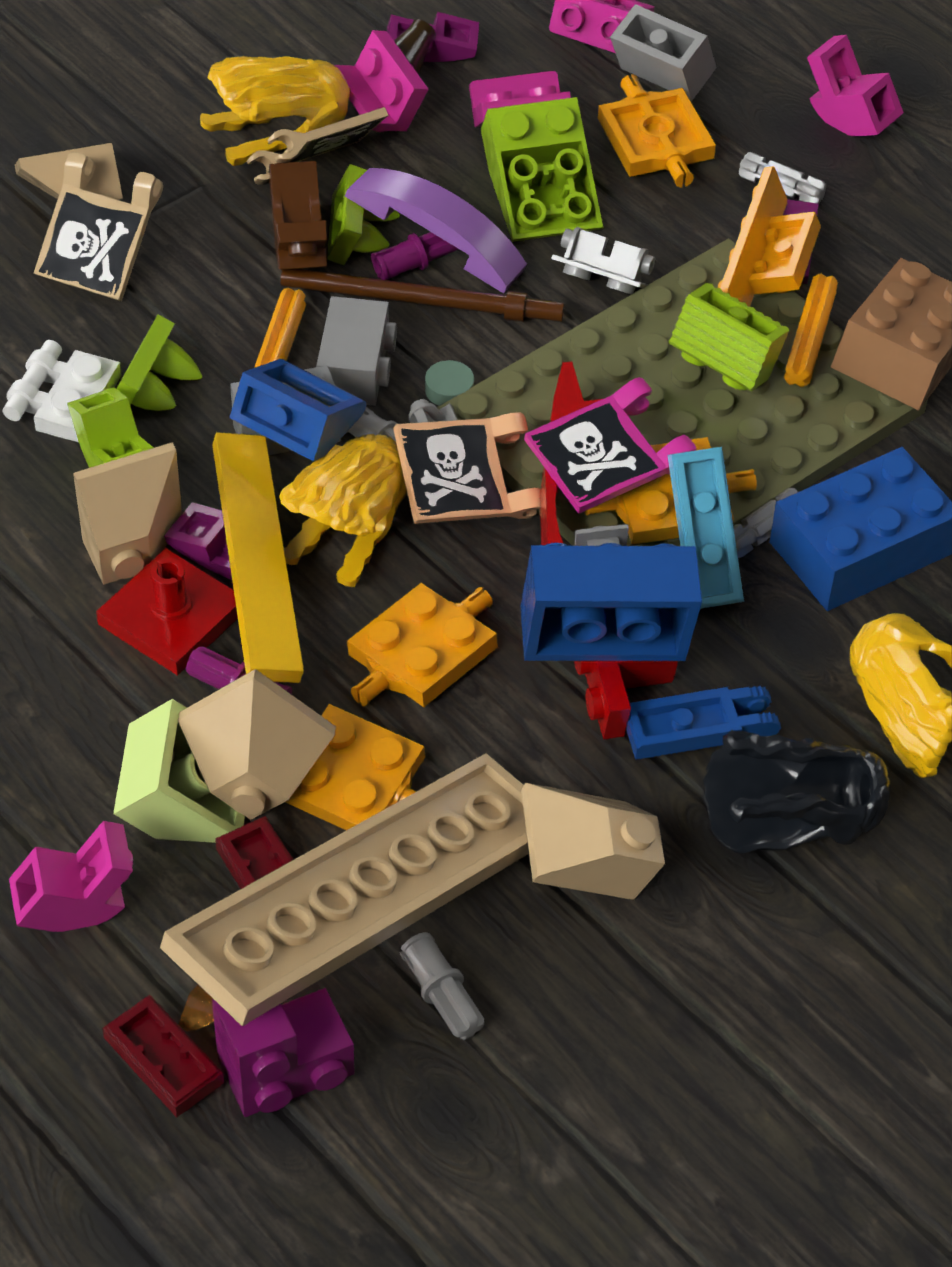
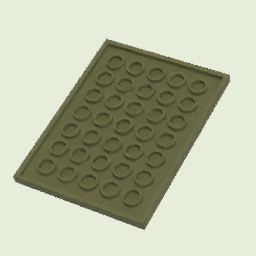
[437,238,928,546]

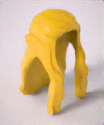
[200,56,350,166]
[279,434,407,587]
[850,613,952,778]

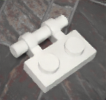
[2,340,122,442]

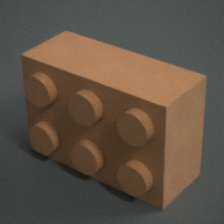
[831,258,952,411]

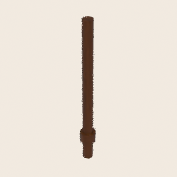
[281,269,565,322]

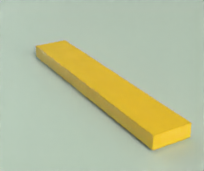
[212,432,304,683]

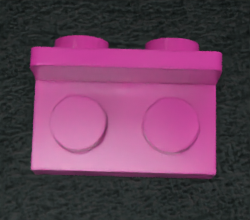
[549,0,655,53]
[335,30,428,132]
[469,71,571,127]

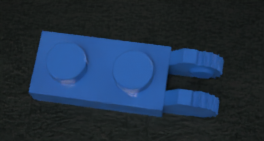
[626,685,781,760]

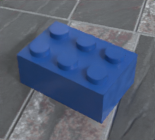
[769,447,952,611]
[520,543,702,661]

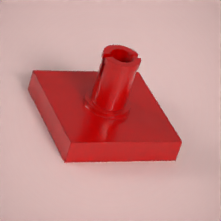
[96,548,238,676]

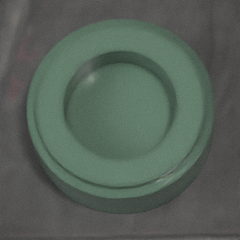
[425,360,474,406]

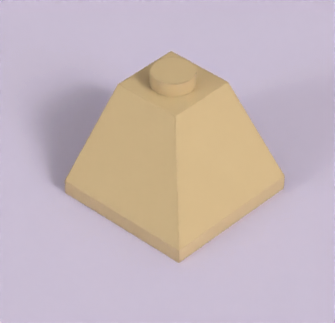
[15,143,123,201]
[73,442,182,585]
[178,669,336,820]
[521,783,665,900]

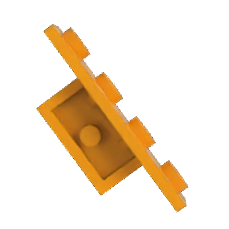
[718,166,821,307]

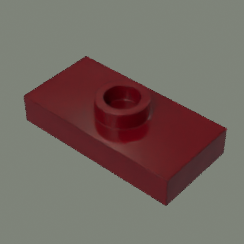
[215,816,293,889]
[102,994,224,1118]

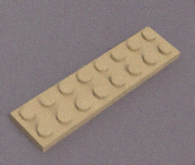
[160,753,529,1026]

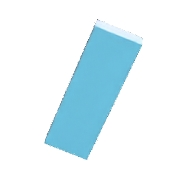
[667,447,744,609]

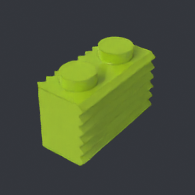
[669,283,789,391]

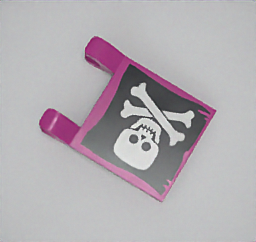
[524,377,697,514]

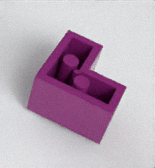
[212,988,355,1117]

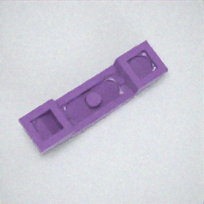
[345,168,527,294]

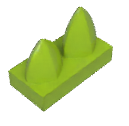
[327,164,400,265]
[117,314,202,411]

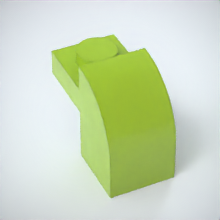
[67,387,154,468]

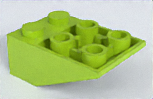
[481,97,603,242]

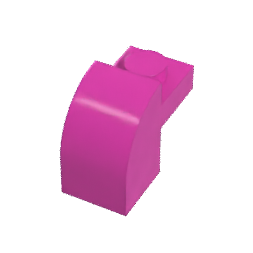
[807,35,904,136]
[9,821,133,932]

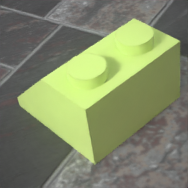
[113,699,245,843]

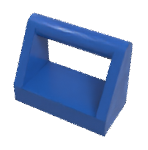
[230,359,366,461]

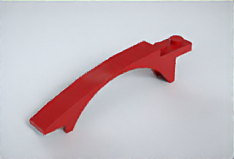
[540,361,678,740]

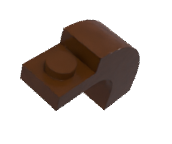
[269,161,327,270]

